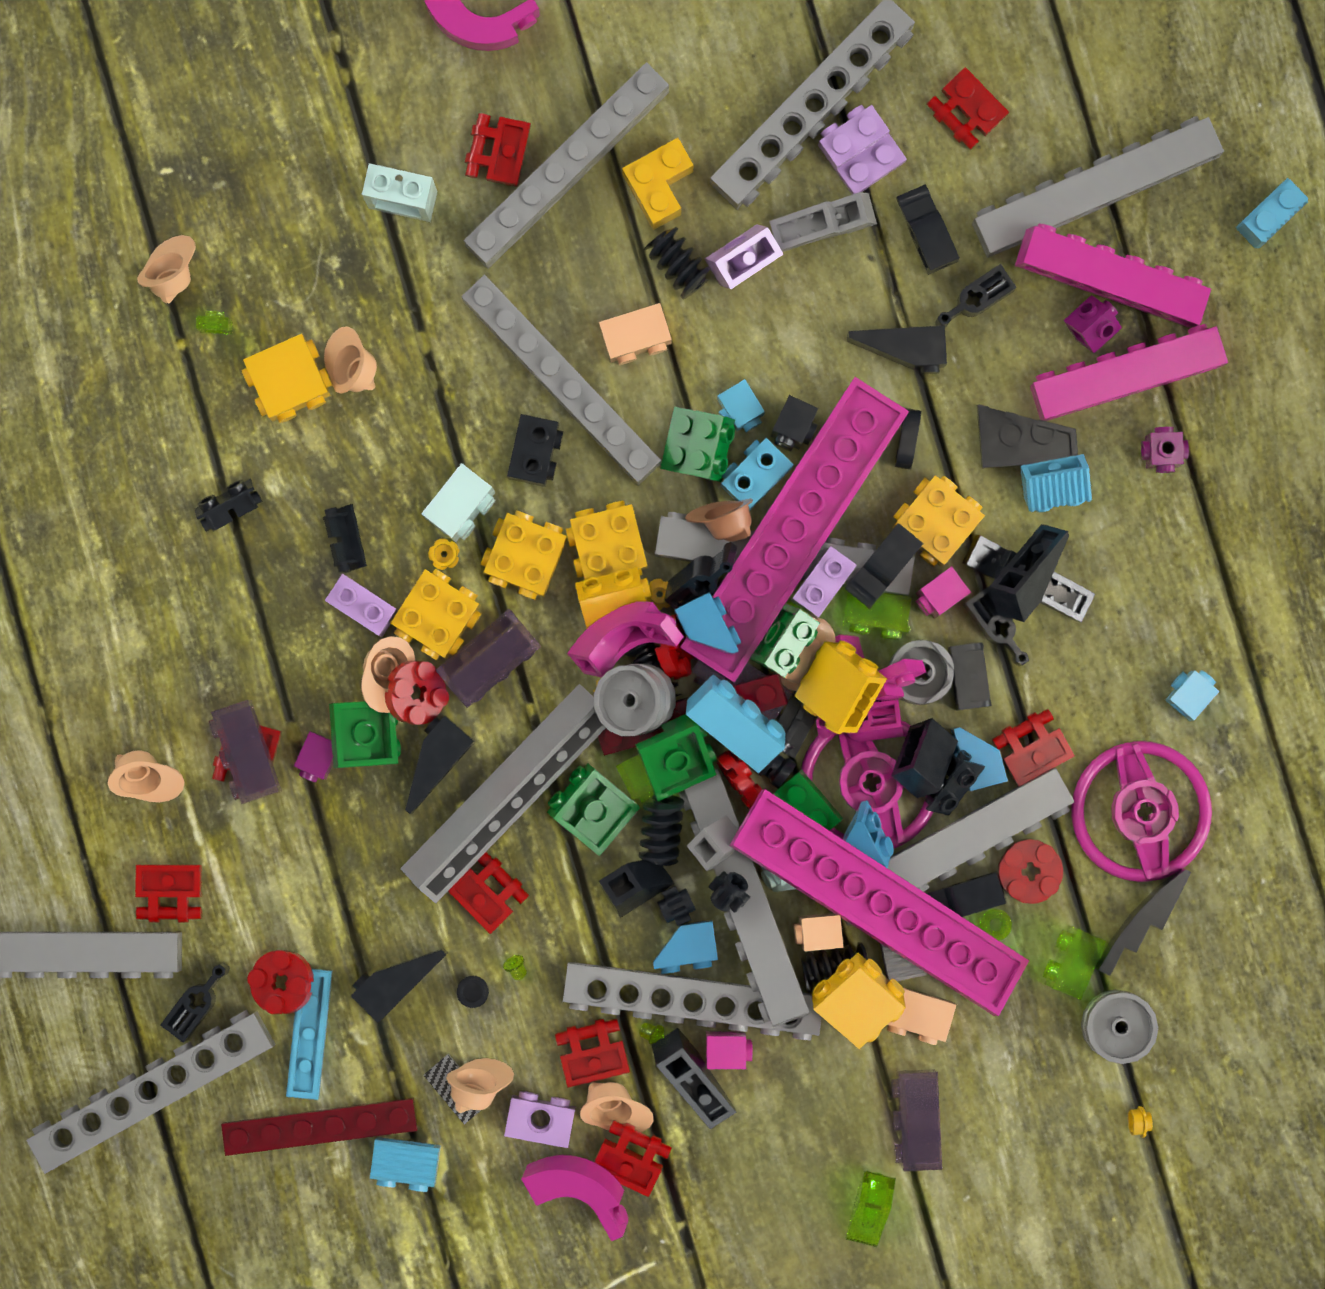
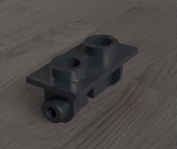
[195,478,263,532]
[323,504,367,573]
[778,691,817,758]
[925,750,985,816]

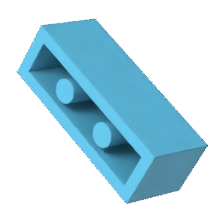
[686,674,786,773]

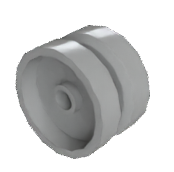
[594,664,676,736]
[1081,989,1158,1064]

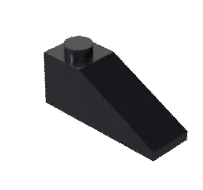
[847,325,947,374]
[989,524,1069,622]
[405,716,476,814]
[351,948,448,1023]
[652,1028,737,1129]

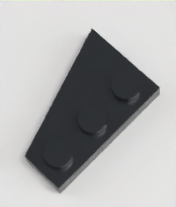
[977,404,1078,469]

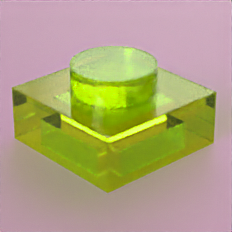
[196,311,233,334]

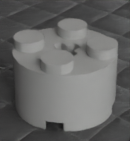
[888,640,954,705]

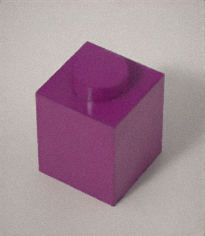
[294,731,333,783]

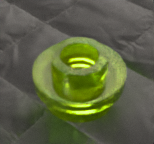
[979,909,1012,941]

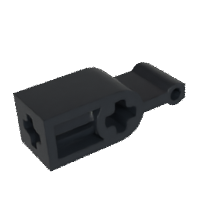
[896,184,960,275]
[935,264,1017,328]
[845,523,924,609]
[664,542,737,609]
[963,587,1029,666]
[926,871,1007,917]
[160,962,230,1043]

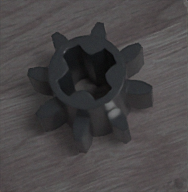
[708,871,751,913]
[657,886,696,926]

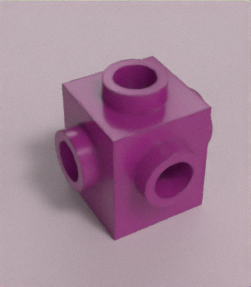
[1063,295,1122,353]
[1141,427,1189,473]

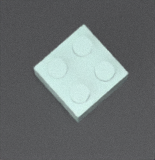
[422,463,496,542]

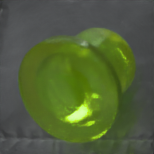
[503,955,527,980]
[639,1023,664,1046]

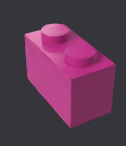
[915,566,971,618]
[706,1031,753,1069]

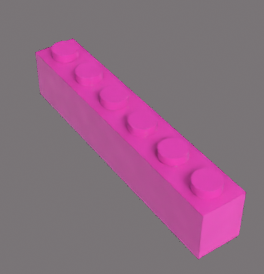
[1015,223,1211,328]
[1030,324,1228,421]

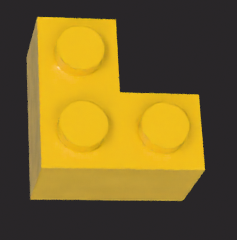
[622,138,694,230]

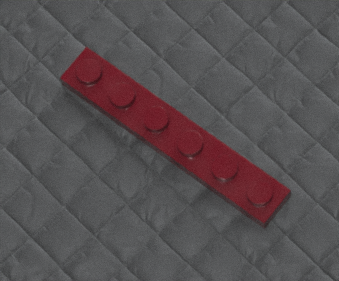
[598,673,788,756]
[221,1098,418,1156]

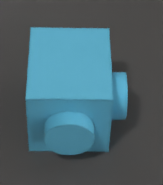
[717,379,765,432]
[1165,670,1219,721]

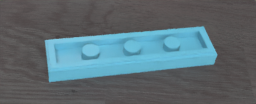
[286,969,333,1100]

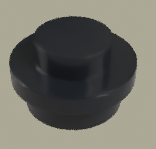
[457,976,489,1008]

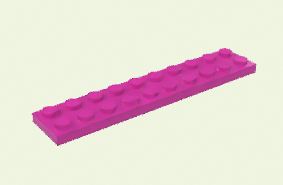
[680,377,909,682]
[729,789,1029,1016]

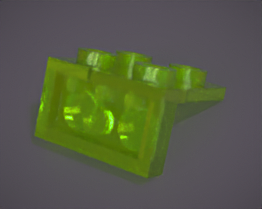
[843,592,912,640]
[1043,925,1106,1000]

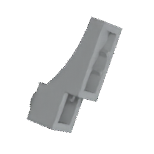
[770,192,877,252]

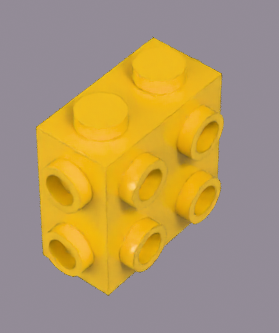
[241,334,333,423]
[893,475,985,567]
[565,501,648,579]
[481,510,568,600]
[575,567,652,629]
[391,568,482,660]
[795,640,887,734]
[812,953,906,1049]

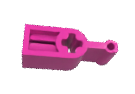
[816,699,903,742]

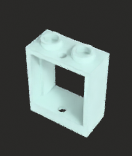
[362,163,437,222]

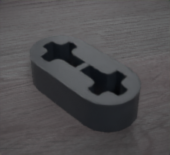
[895,408,922,470]

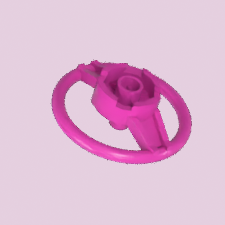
[801,720,934,849]
[1071,741,1212,882]

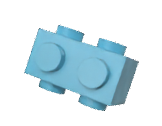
[721,438,794,510]

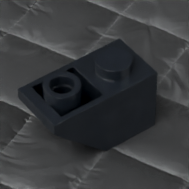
[599,860,674,918]

